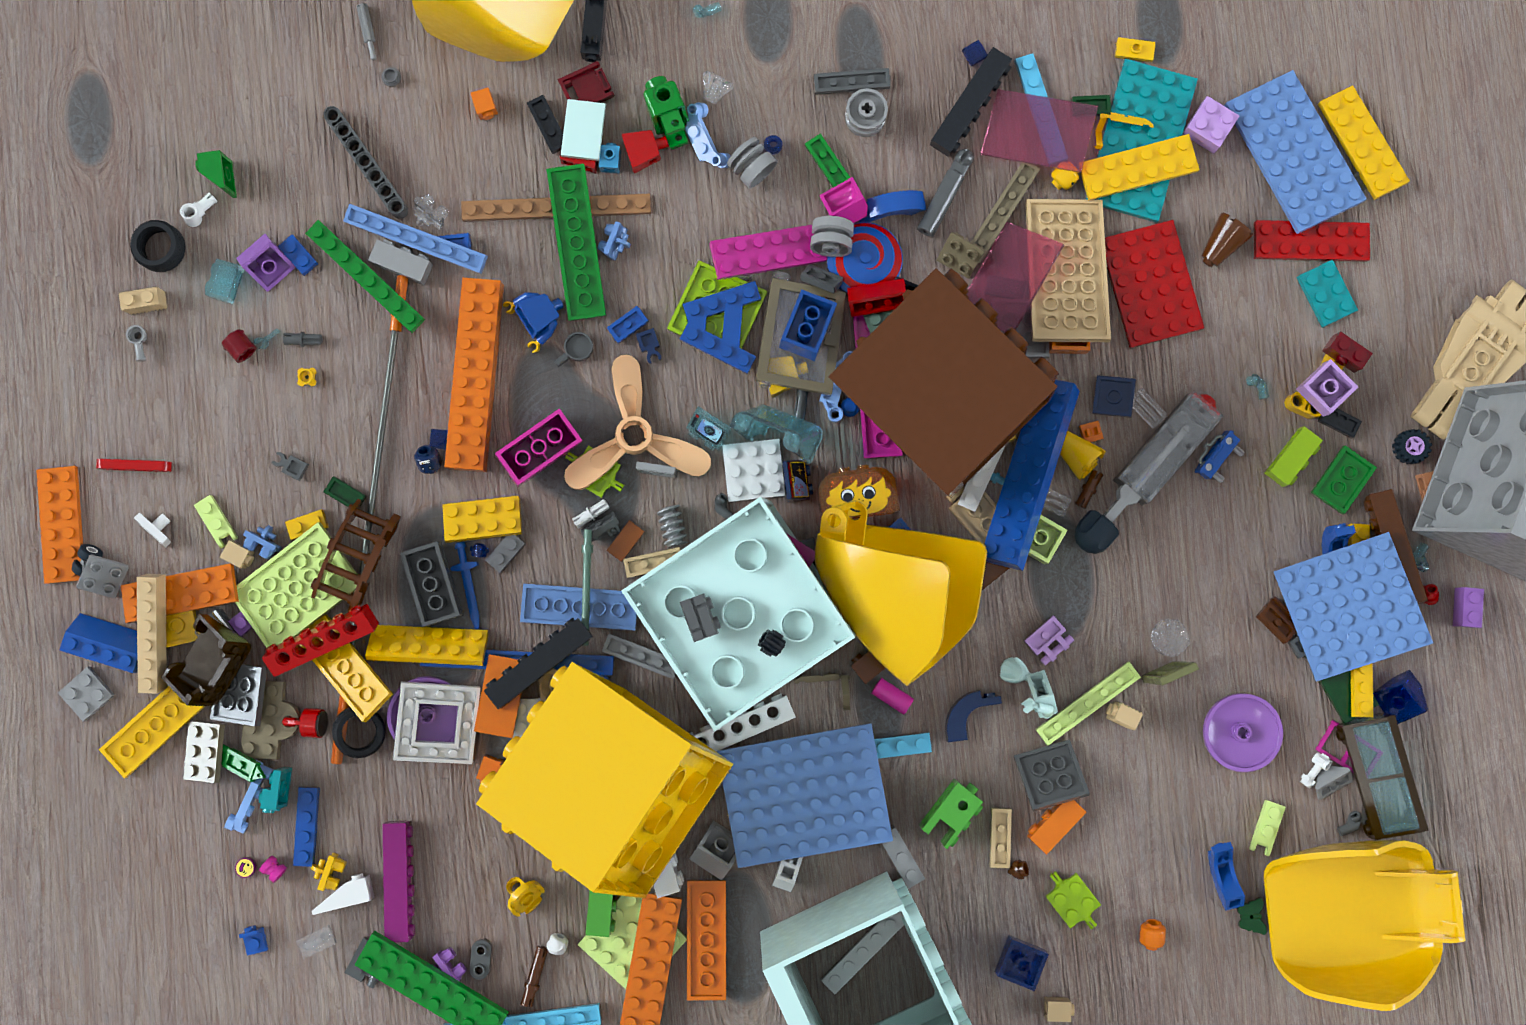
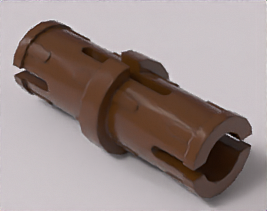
[1075,470,1103,509]

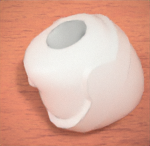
[546,933,568,955]

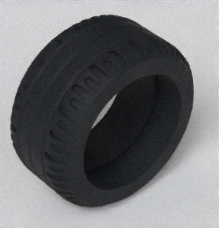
[130,220,186,272]
[332,707,386,758]

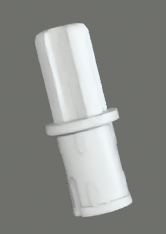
[572,500,609,529]

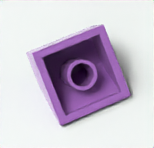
[236,234,296,292]

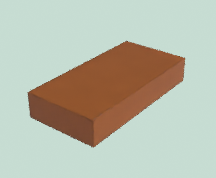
[606,520,645,562]

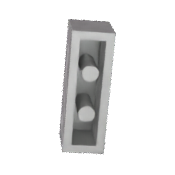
[368,239,433,286]
[882,825,925,889]

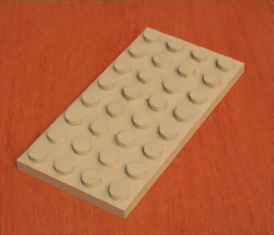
[1026,199,1111,342]

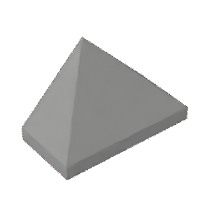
[1315,766,1353,800]

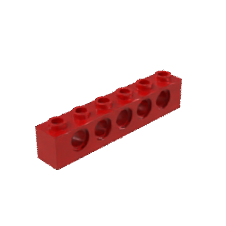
[262,604,379,677]

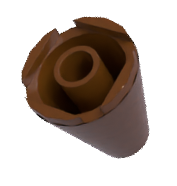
[1202,212,1253,268]

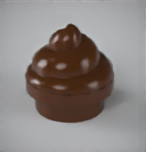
[1008,860,1029,880]

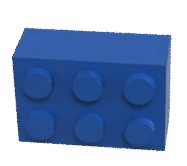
[779,289,837,362]

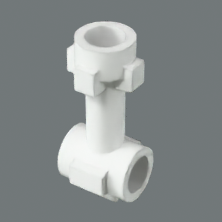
[1300,752,1332,788]

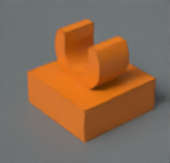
[1079,421,1104,442]

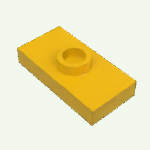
[1115,37,1155,62]

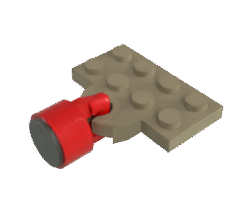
[240,680,328,760]

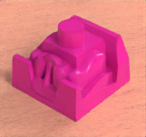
[819,177,868,223]

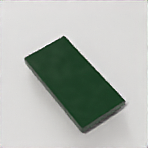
[1304,655,1379,724]

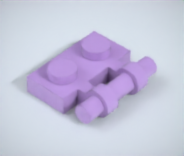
[1024,616,1074,665]

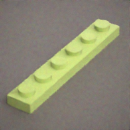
[1035,662,1141,746]

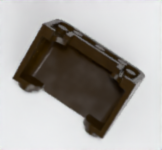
[161,614,251,706]

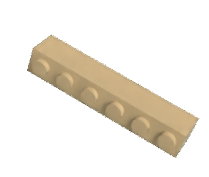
[137,574,167,694]

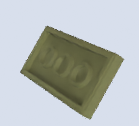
[1141,661,1199,686]

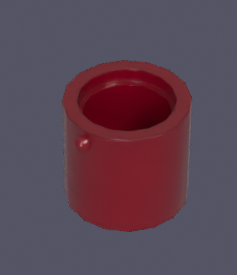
[222,329,257,363]

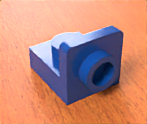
[239,925,268,956]

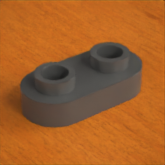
[470,939,492,980]

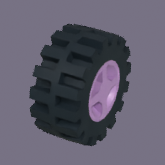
[1392,429,1432,464]

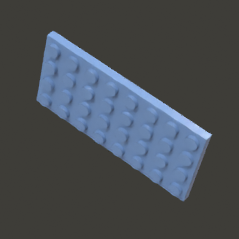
[1224,70,1367,234]

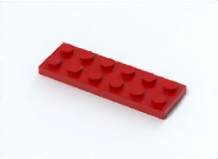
[1254,220,1370,262]

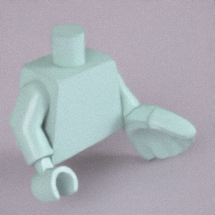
[1000,657,1058,719]

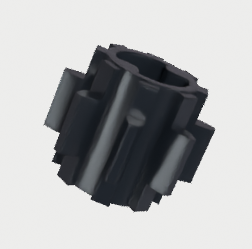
[758,630,786,657]

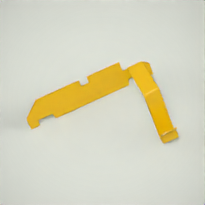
[1093,112,1154,150]

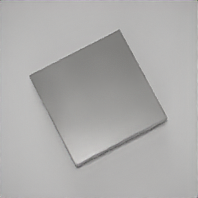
[636,461,677,478]

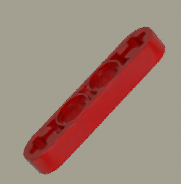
[96,459,172,472]

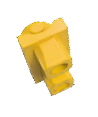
[311,853,347,891]

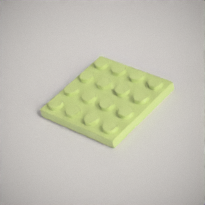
[578,896,687,989]

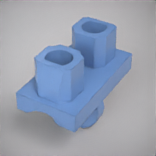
[597,221,631,261]
[243,525,282,560]

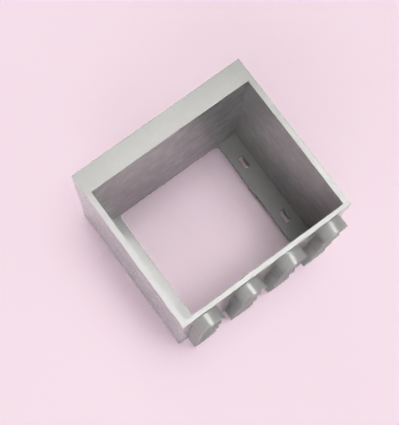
[1412,380,1526,581]

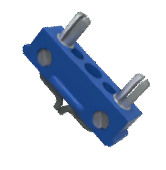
[1194,430,1245,483]

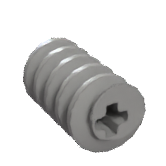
[657,505,688,546]

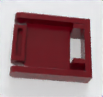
[557,61,615,103]

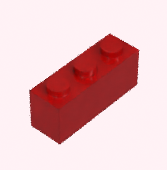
[847,278,906,317]

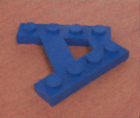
[680,281,761,374]

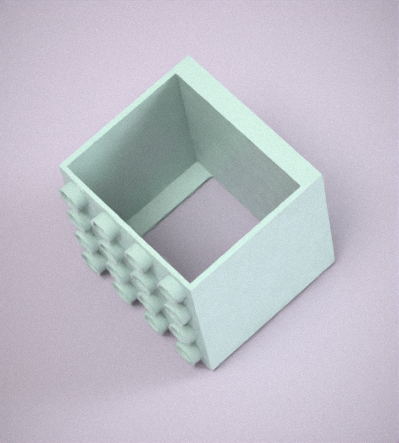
[622,497,856,732]
[760,872,972,1025]

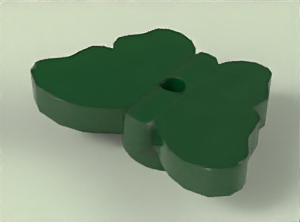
[1237,897,1267,935]

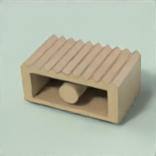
[119,287,167,315]
[1105,702,1143,730]

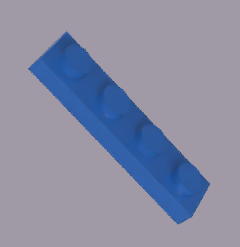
[293,787,320,867]

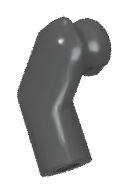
[1337,811,1362,837]

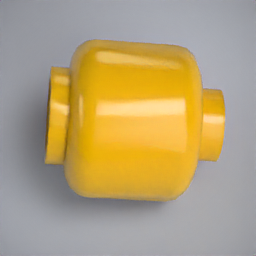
[1051,162,1079,190]

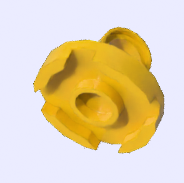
[506,877,545,917]

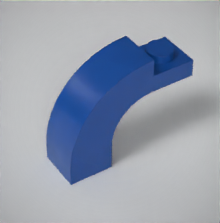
[859,190,927,223]
[1322,523,1356,554]
[1208,842,1245,911]

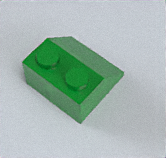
[195,150,237,198]

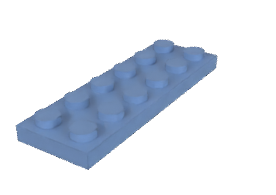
[520,584,637,631]

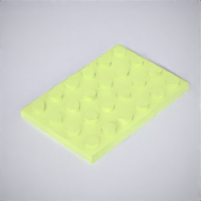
[235,522,358,648]

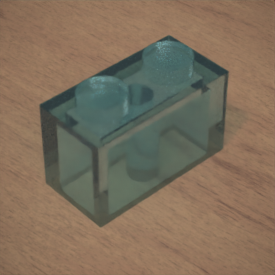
[205,258,244,305]

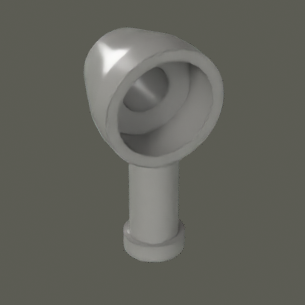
[126,325,147,362]

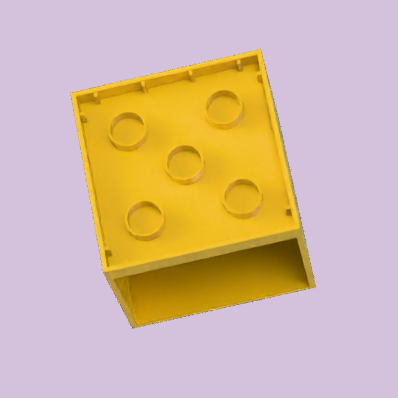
[476,662,733,898]

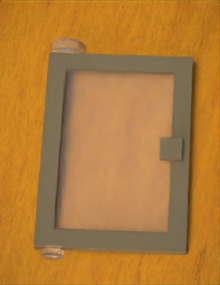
[756,272,846,396]

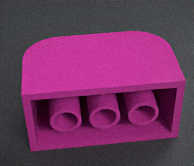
[495,408,582,487]

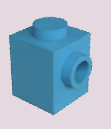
[599,143,621,174]

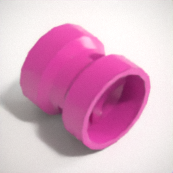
[259,855,287,883]

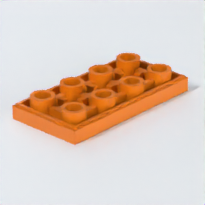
[474,654,522,738]

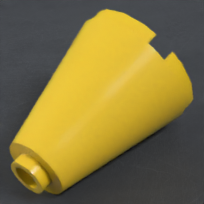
[1060,430,1106,480]

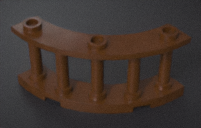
[310,499,401,612]

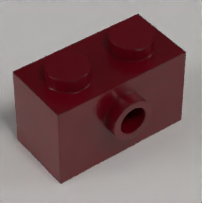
[1322,331,1373,373]

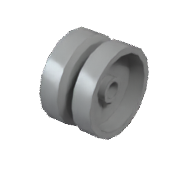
[845,88,888,137]
[810,216,854,257]

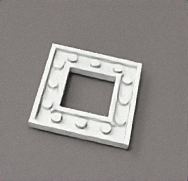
[393,681,480,764]

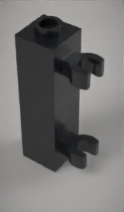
[580,0,607,62]

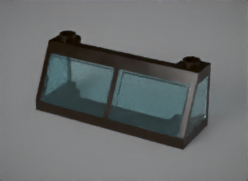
[1335,713,1429,840]

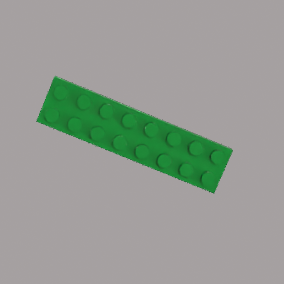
[546,164,607,321]
[355,931,509,1025]

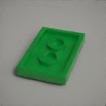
[1311,445,1377,515]

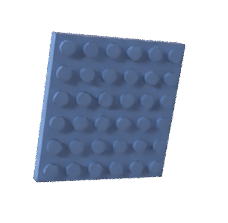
[1273,532,1433,682]

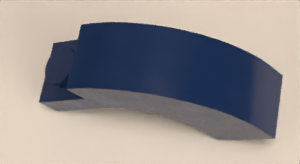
[945,690,1002,742]

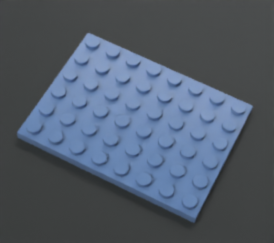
[717,723,893,868]

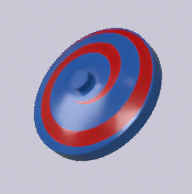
[827,222,903,294]

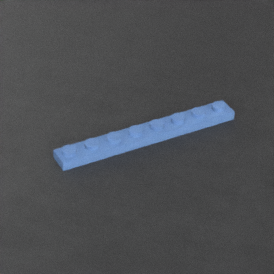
[343,204,488,274]

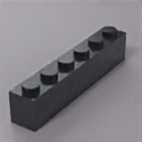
[930,47,1012,157]
[484,618,593,710]

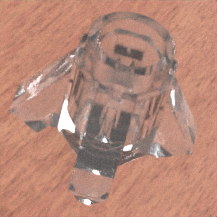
[703,71,733,104]

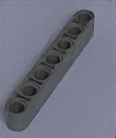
[324,106,408,219]

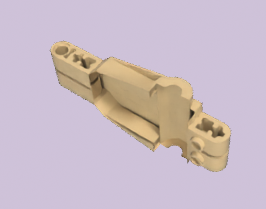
[1410,280,1526,440]

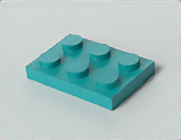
[1296,260,1358,328]

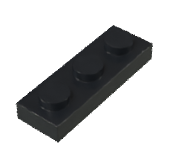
[527,95,563,154]

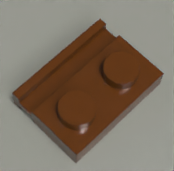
[1256,596,1296,644]

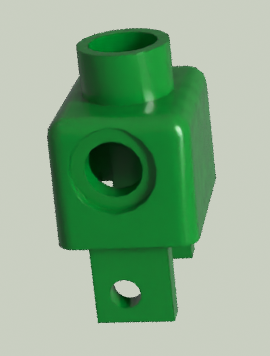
[643,76,689,150]

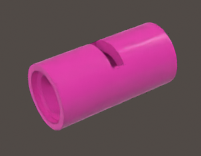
[871,677,914,715]

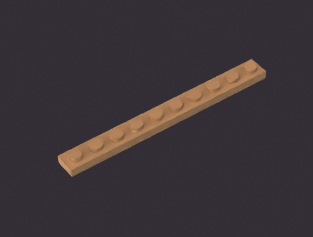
[461,194,651,222]

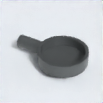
[554,332,593,367]

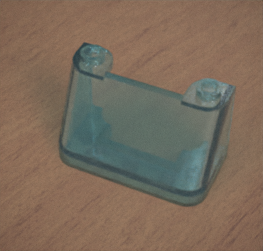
[729,404,823,464]

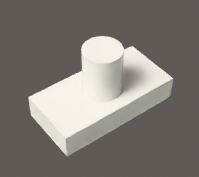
[134,513,171,548]

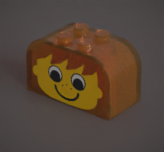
[817,465,900,519]

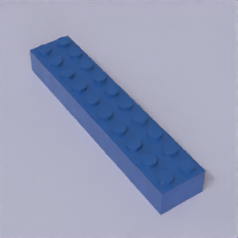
[984,380,1080,571]

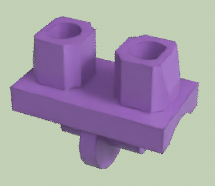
[432,947,467,981]

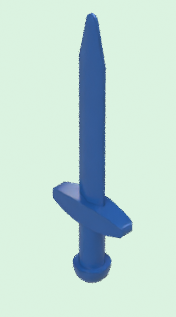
[450,542,479,630]

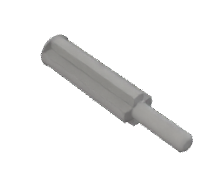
[356,3,377,60]

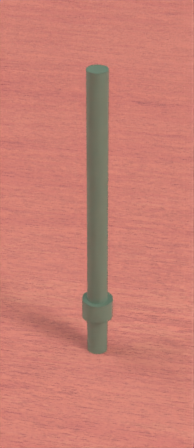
[581,529,593,646]

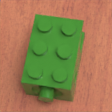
[919,779,983,849]

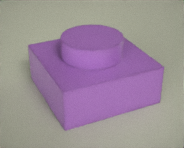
[228,612,252,636]

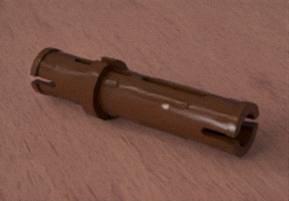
[520,945,548,1007]

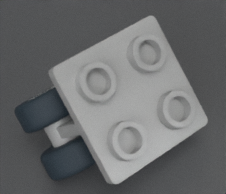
[72,544,129,598]

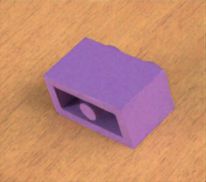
[1453,587,1484,628]

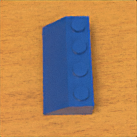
[59,613,138,673]

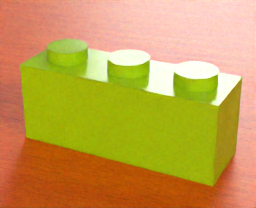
[1264,426,1323,487]

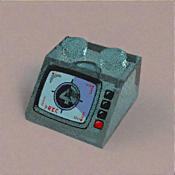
[686,406,731,451]

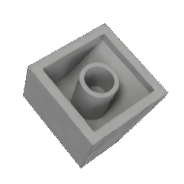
[689,820,736,881]

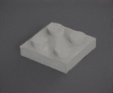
[58,667,115,722]

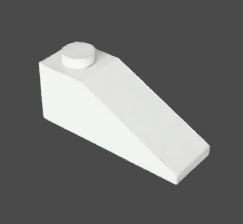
[772,857,803,892]
[312,873,375,915]

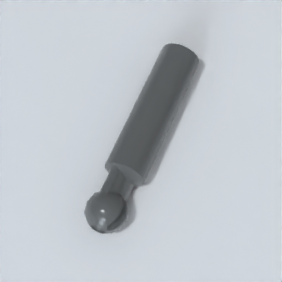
[917,149,974,237]

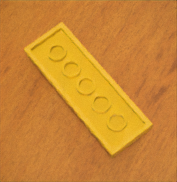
[1318,85,1410,200]
[1078,134,1200,201]
[300,614,393,722]
[365,625,489,666]
[99,686,205,778]

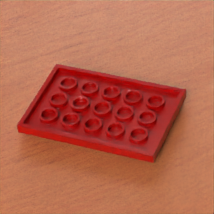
[1105,220,1205,348]

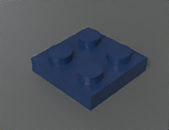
[1092,375,1136,418]

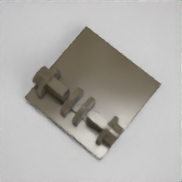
[936,232,985,279]

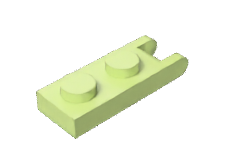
[194,495,238,549]
[1249,800,1286,856]

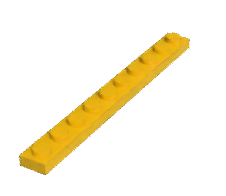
[1348,523,1374,718]

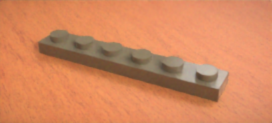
[972,159,1040,265]

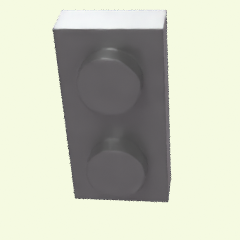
[485,535,526,573]

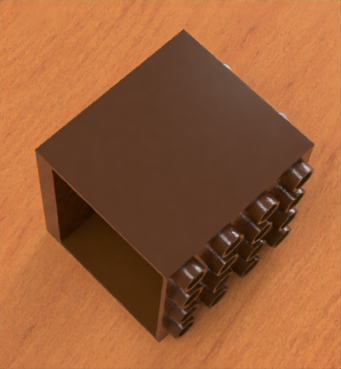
[828,268,1059,498]

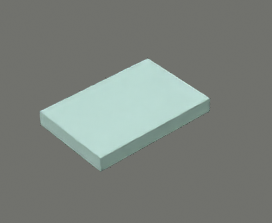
[561,99,606,161]

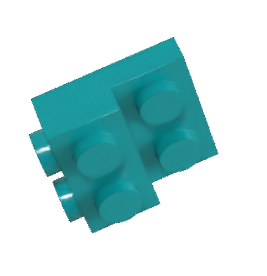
[259,767,293,813]

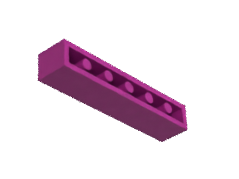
[382,821,415,943]

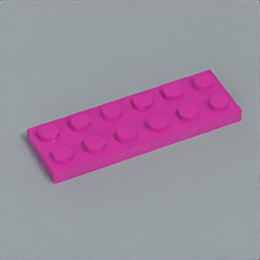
[709,225,827,280]

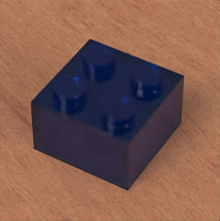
[994,935,1049,991]

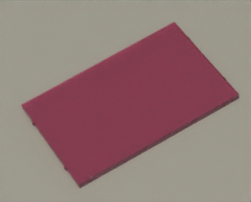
[981,89,1098,173]
[967,222,1064,332]

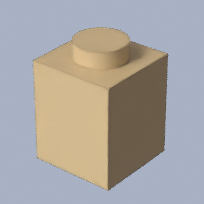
[220,540,255,569]
[1044,997,1075,1022]

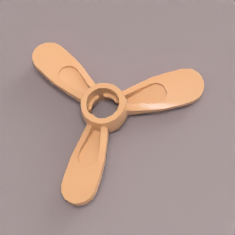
[564,355,711,490]

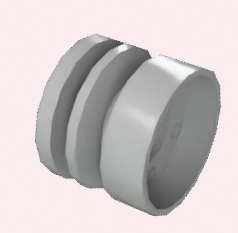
[727,137,778,189]

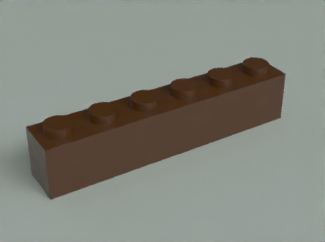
[1364,489,1428,604]

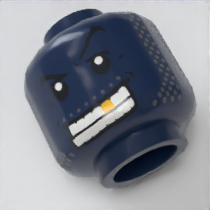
[414,445,442,474]

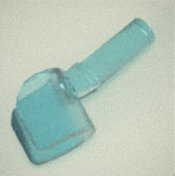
[254,328,280,349]

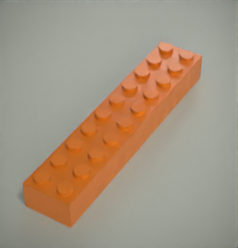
[444,277,504,472]

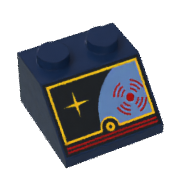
[782,460,813,503]

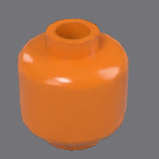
[1139,919,1166,951]

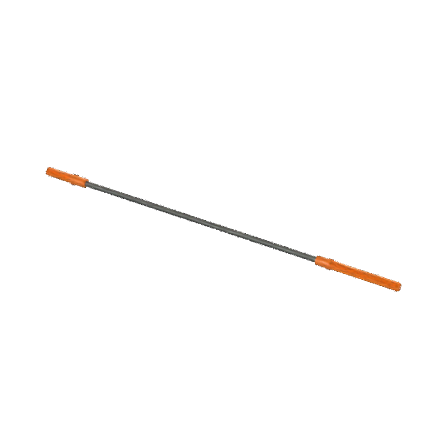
[331,275,408,764]

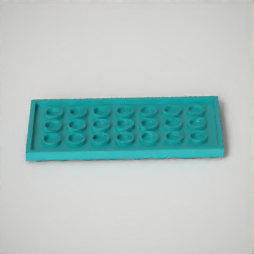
[1085,58,1198,223]

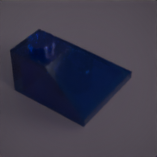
[1373,669,1428,724]

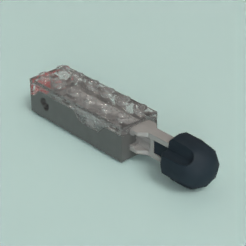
[1075,391,1224,554]

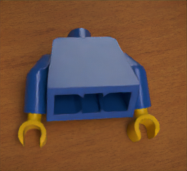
[503,292,564,353]

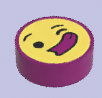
[235,857,257,878]

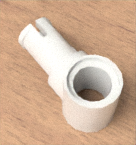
[180,192,217,227]

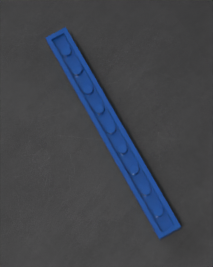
[420,650,614,676]

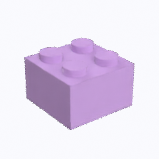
[1183,96,1239,154]
[1296,359,1358,417]

